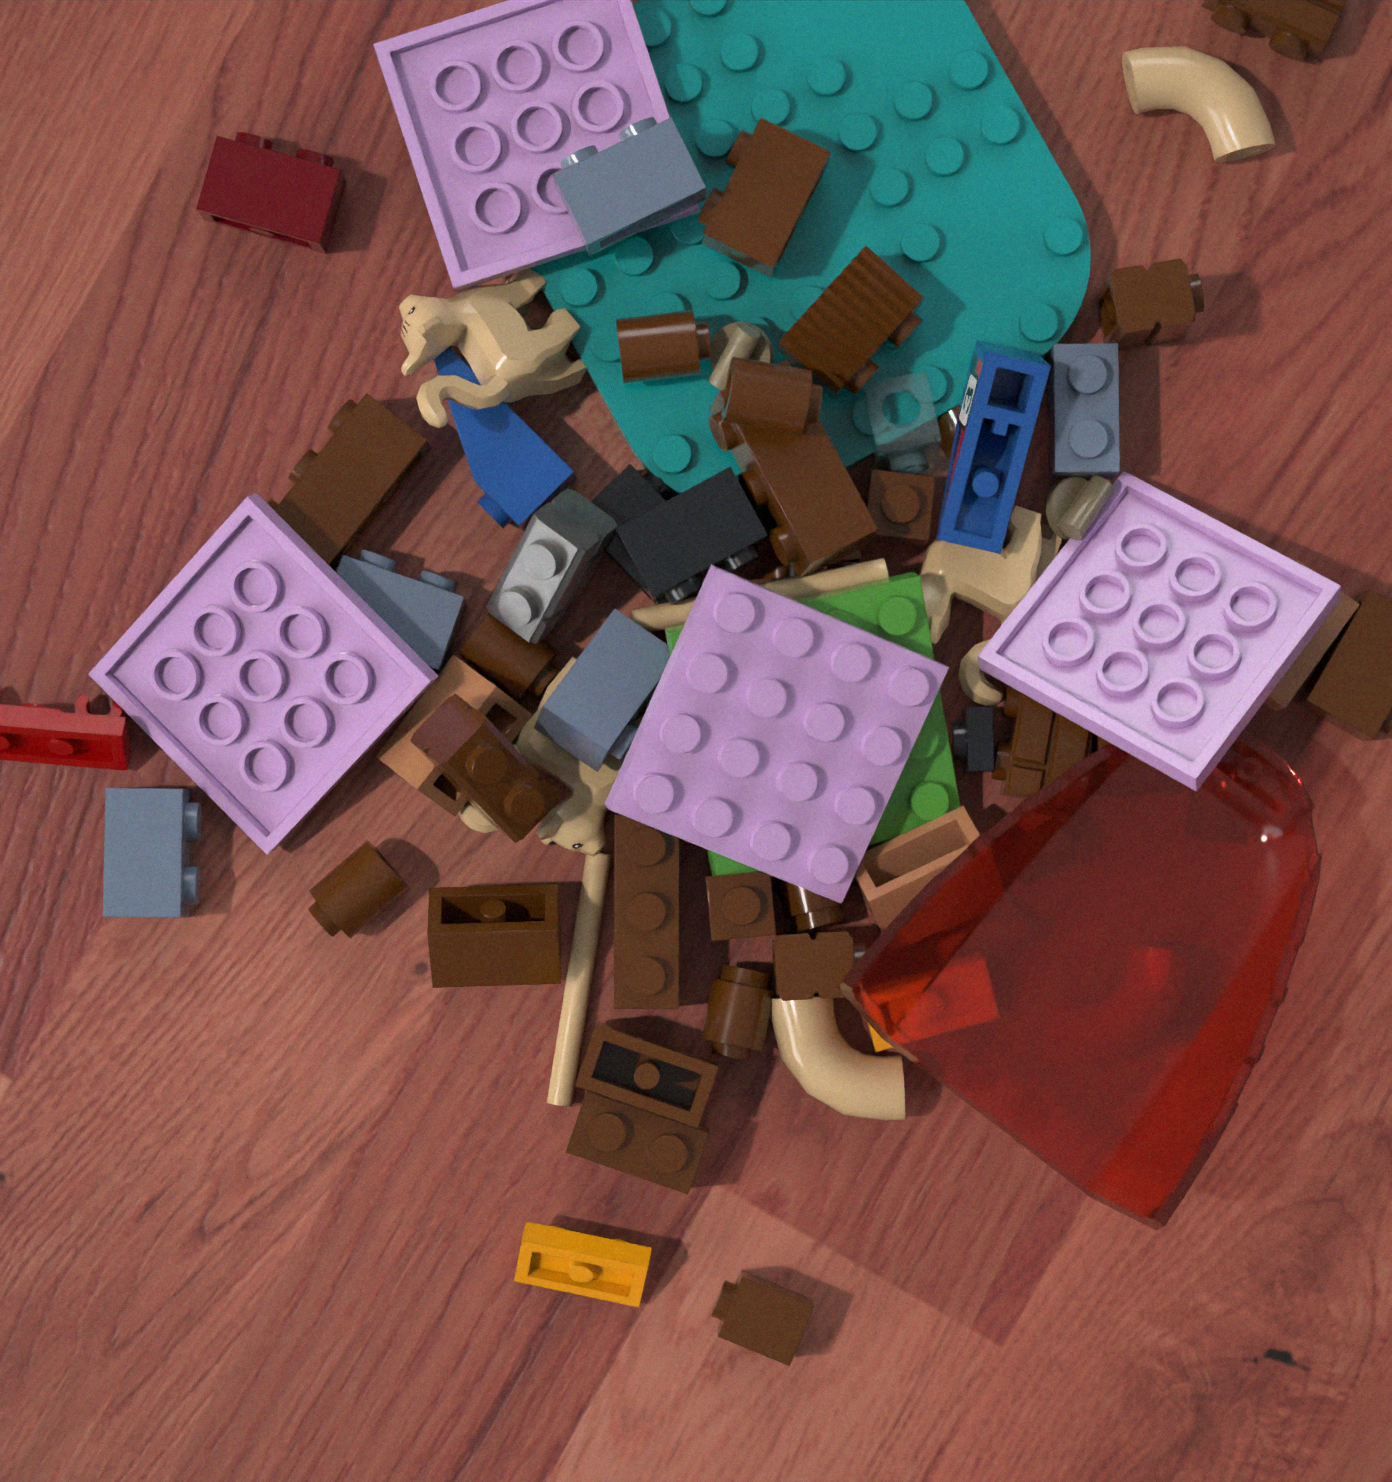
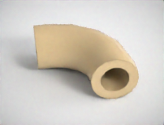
[1122,46,1276,163]
[771,995,905,1121]

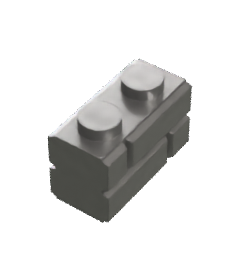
[486,488,618,644]

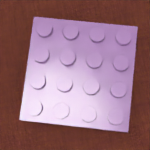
[373,0,700,292]
[977,471,1341,792]
[88,493,439,855]
[605,564,949,904]

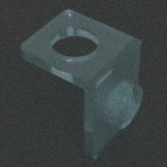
[864,372,942,474]

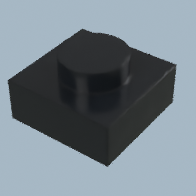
[951,706,994,773]

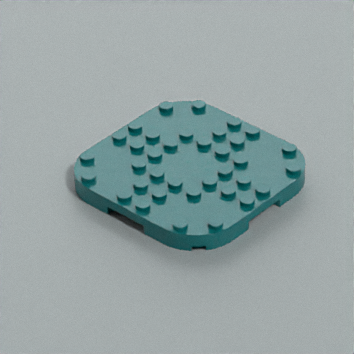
[531,0,1091,512]

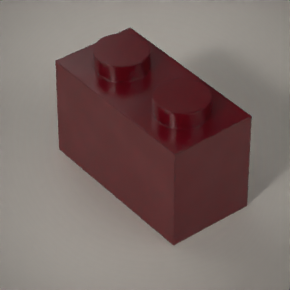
[196,132,346,254]

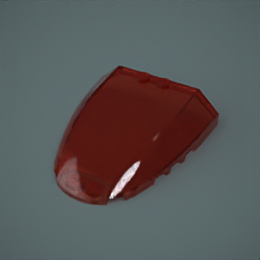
[838,730,1322,1231]

